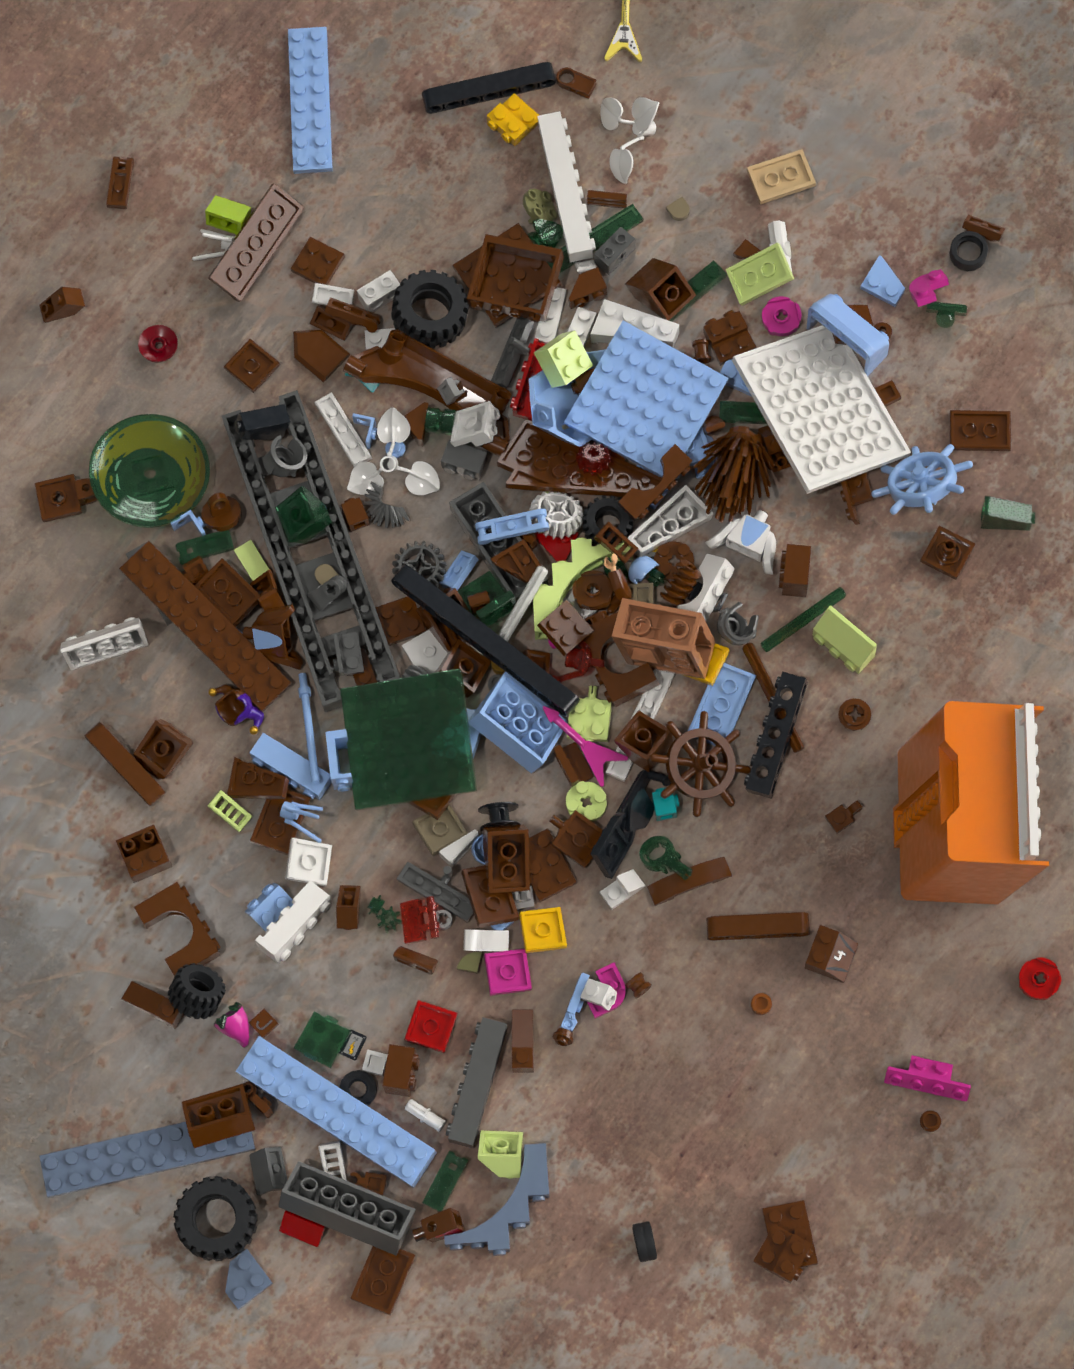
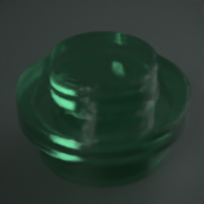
[646,569,666,587]

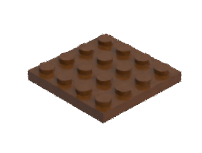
[452,223,562,327]

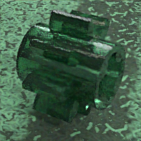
[376,906,402,933]

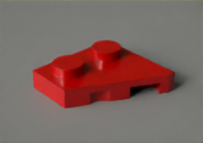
[534,532,579,562]

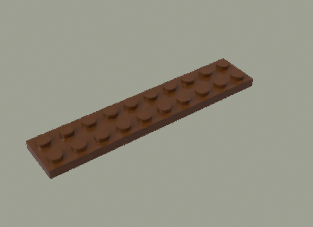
[119,541,291,712]

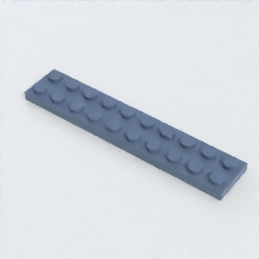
[39,1122,256,1198]

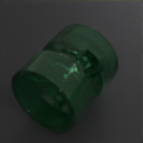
[425,407,456,435]

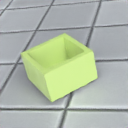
[534,330,593,388]

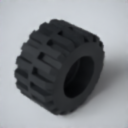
[582,495,633,546]
[168,963,226,1019]

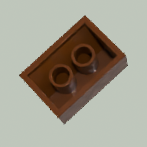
[182,1084,255,1148]

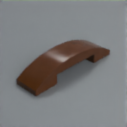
[647,857,732,906]

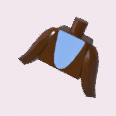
[243,604,303,670]

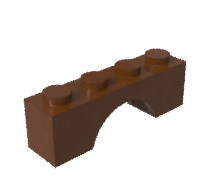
[617,444,692,521]

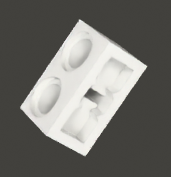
[357,270,400,312]

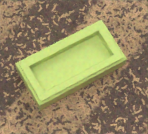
[234,540,269,581]

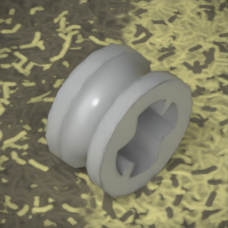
[433,910,453,930]

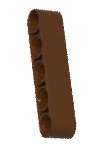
[84,722,166,806]
[706,912,810,941]

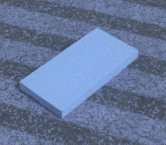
[688,663,756,746]

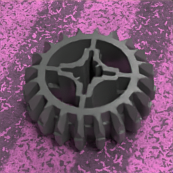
[392,540,447,588]

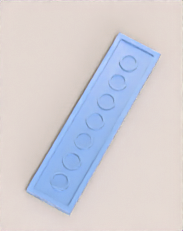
[288,27,333,174]

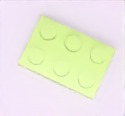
[726,242,794,306]

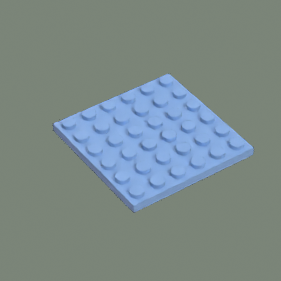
[564,320,729,477]

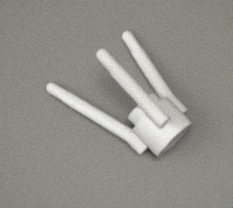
[192,229,236,261]

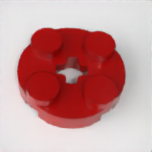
[1018,957,1061,1000]

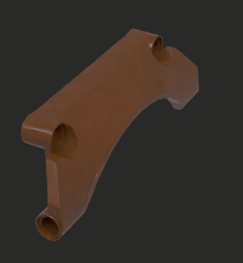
[343,329,511,457]

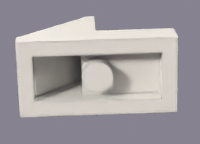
[600,869,646,910]

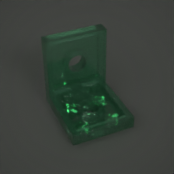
[458,571,516,627]

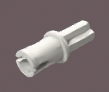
[405,1099,446,1132]

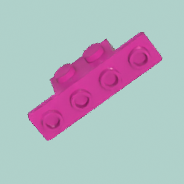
[884,1055,971,1102]

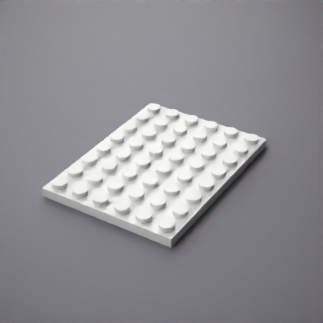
[732,325,911,494]

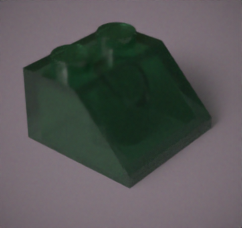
[275,486,332,544]

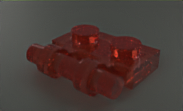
[400,896,440,945]

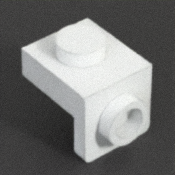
[580,978,617,1011]

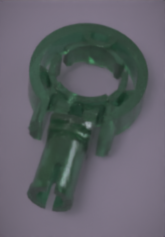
[639,836,692,880]

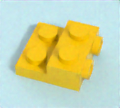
[487,93,539,146]

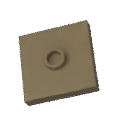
[412,804,468,856]

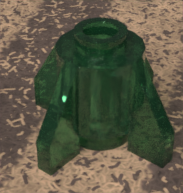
[527,218,563,248]

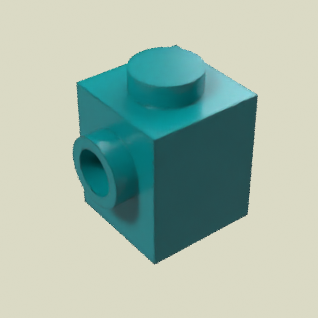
[652,787,679,821]

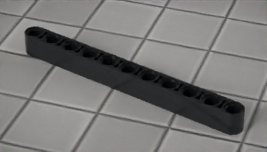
[391,564,580,717]

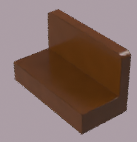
[553,742,593,788]

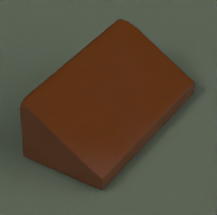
[310,305,354,341]
[393,946,438,975]

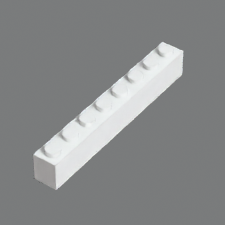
[537,111,596,262]

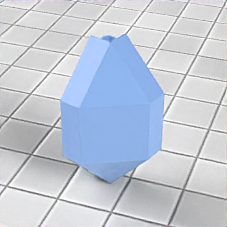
[529,349,606,447]

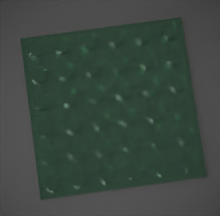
[340,669,477,811]

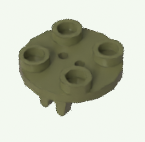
[523,188,557,225]

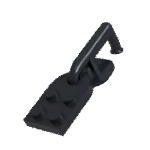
[590,770,671,879]

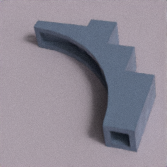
[444,1143,550,1256]

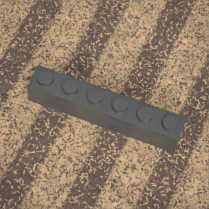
[445,1017,508,1149]

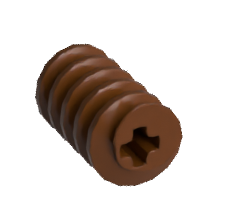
[660,559,701,605]

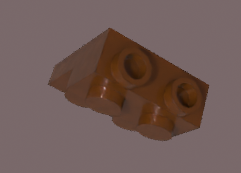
[703,310,756,366]
[753,1224,814,1284]

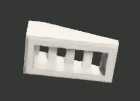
[439,830,479,867]
[319,1141,347,1181]

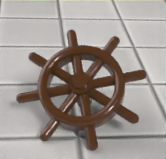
[650,711,751,817]

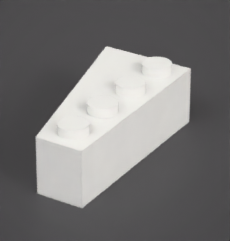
[591,299,679,348]
[628,485,714,558]

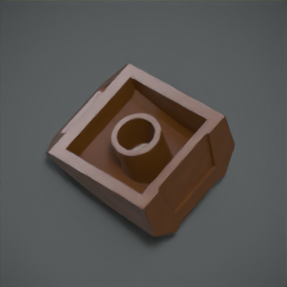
[434,638,491,698]
[133,719,193,779]

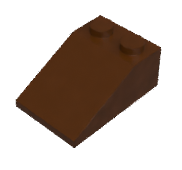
[416,588,471,653]
[483,825,530,893]

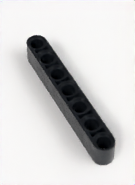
[422,62,556,114]

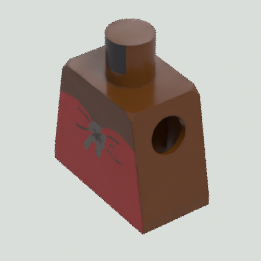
[412,1208,466,1243]

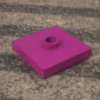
[484,949,532,996]

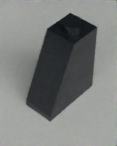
[234,404,291,440]

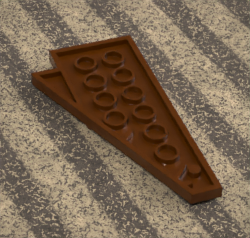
[497,419,663,497]

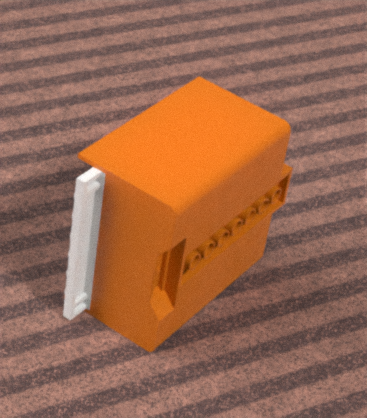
[893,701,1049,904]

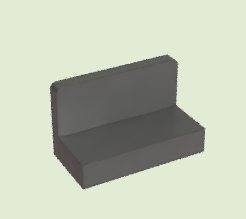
[249,1147,287,1195]

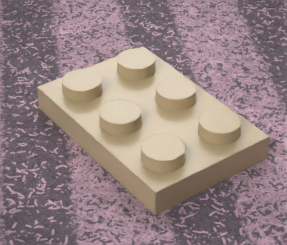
[747,149,816,205]

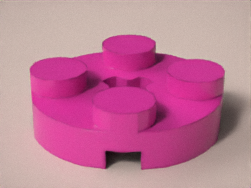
[762,296,802,336]

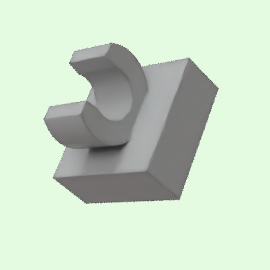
[437,377,465,405]
[512,886,535,911]

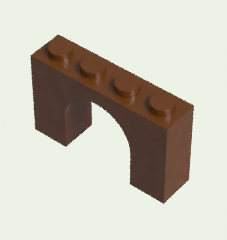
[579,612,660,707]
[134,882,221,977]

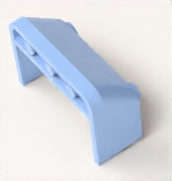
[806,294,889,377]

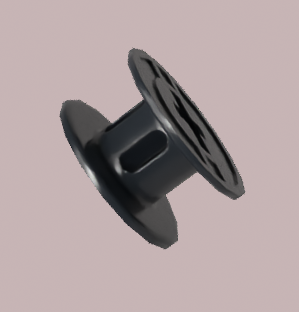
[478,802,521,832]

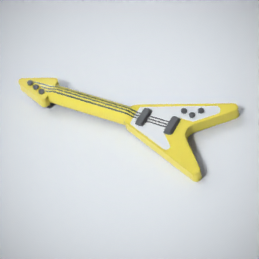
[605,0,642,62]

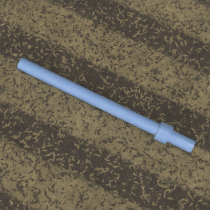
[298,673,320,784]

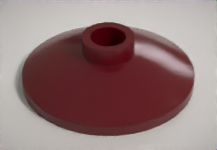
[138,325,178,363]

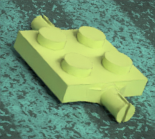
[566,686,612,754]

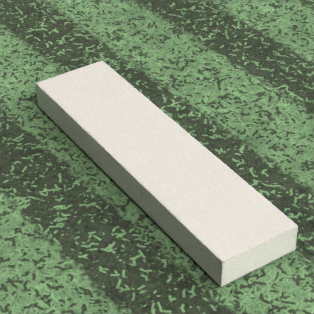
[314,392,372,467]

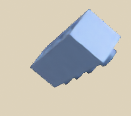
[250,733,332,800]

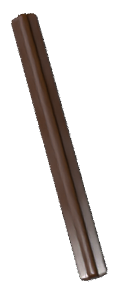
[742,643,804,753]

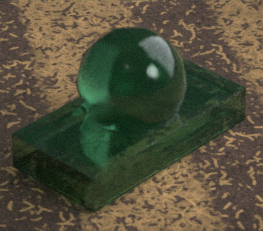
[926,302,967,328]

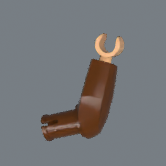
[604,554,632,613]

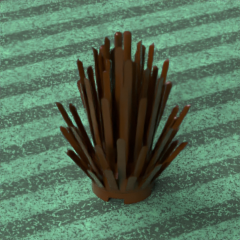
[693,426,775,523]

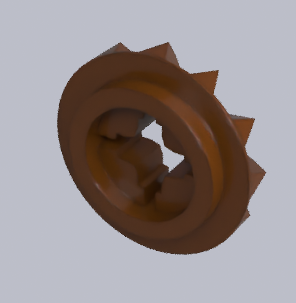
[838,698,871,731]

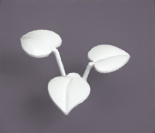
[600,97,659,184]
[347,408,440,495]

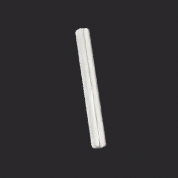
[498,566,548,642]

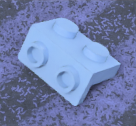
[245,883,293,932]

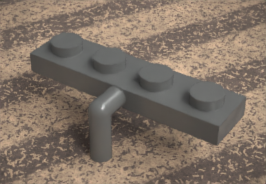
[491,317,534,387]
[397,862,473,923]

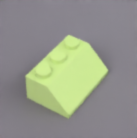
[812,605,877,674]

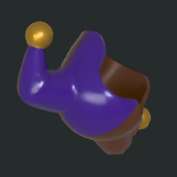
[208,684,264,735]

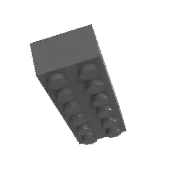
[449,482,548,607]
[278,1161,416,1255]

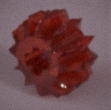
[576,441,611,476]

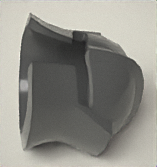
[263,435,307,477]

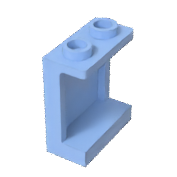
[325,729,354,792]

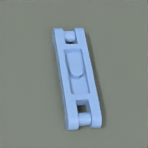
[475,509,549,545]

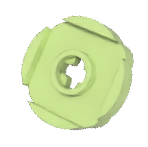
[566,781,607,822]

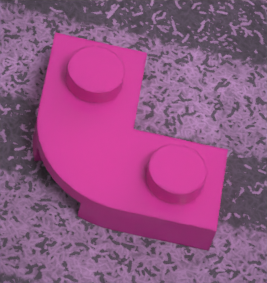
[909,269,949,307]
[586,962,626,1019]

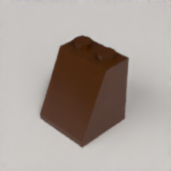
[625,258,696,321]

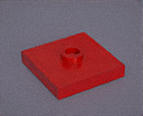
[404,1000,458,1053]

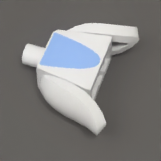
[705,510,776,575]

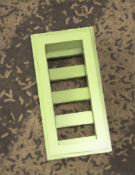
[207,790,252,832]

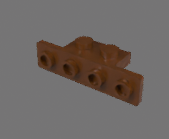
[838,472,874,525]

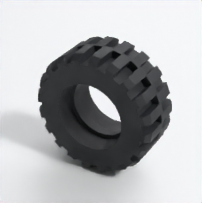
[391,270,469,349]
[173,1176,258,1261]

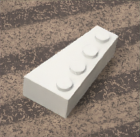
[255,881,331,964]

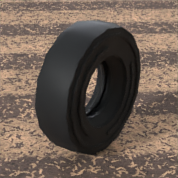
[339,1070,377,1106]

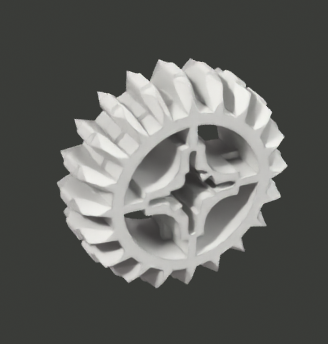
[529,492,584,539]

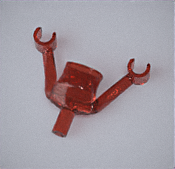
[551,640,605,683]

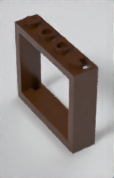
[467,234,564,322]

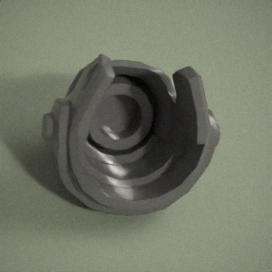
[717,602,759,645]

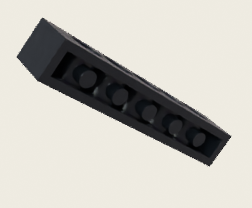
[744,671,808,799]

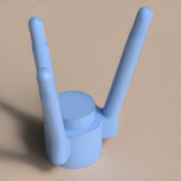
[280,801,323,843]

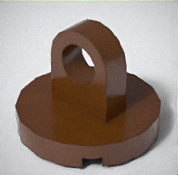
[201,493,242,532]

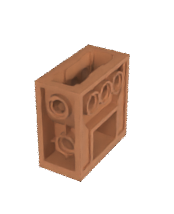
[612,598,715,679]

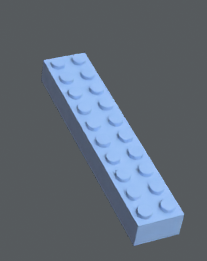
[236,1036,437,1188]

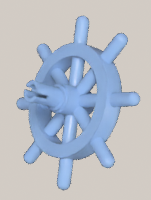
[871,444,973,515]

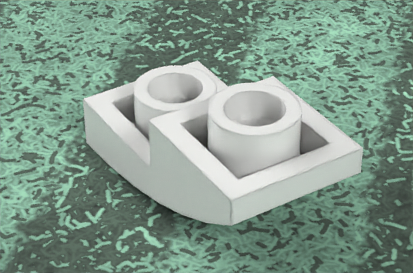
[464,929,509,951]

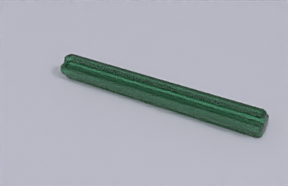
[761,587,846,652]

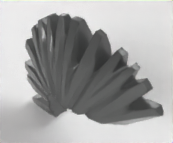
[363,481,410,528]

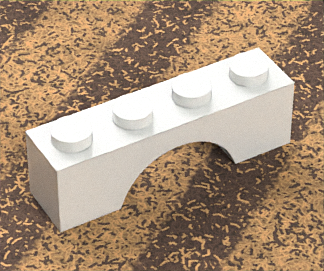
[678,554,735,621]

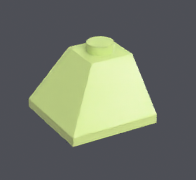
[478,1130,523,1179]

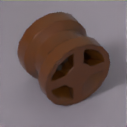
[625,972,652,999]

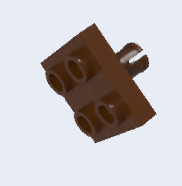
[920,526,975,580]

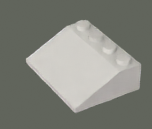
[60,617,149,671]

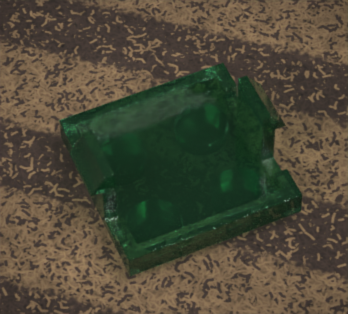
[294,1011,351,1069]

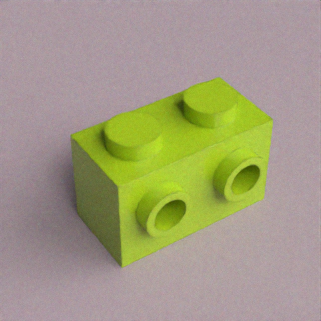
[205,195,251,235]

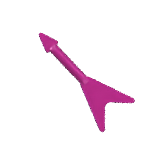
[543,706,628,787]

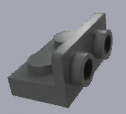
[330,632,364,677]

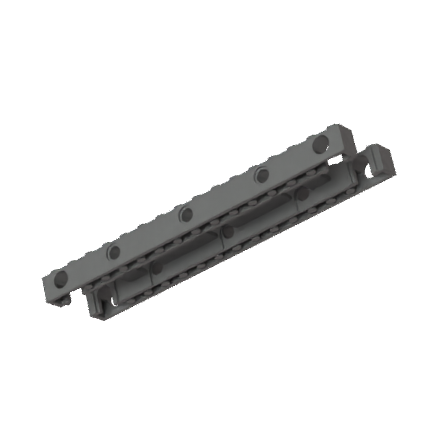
[222,390,401,712]

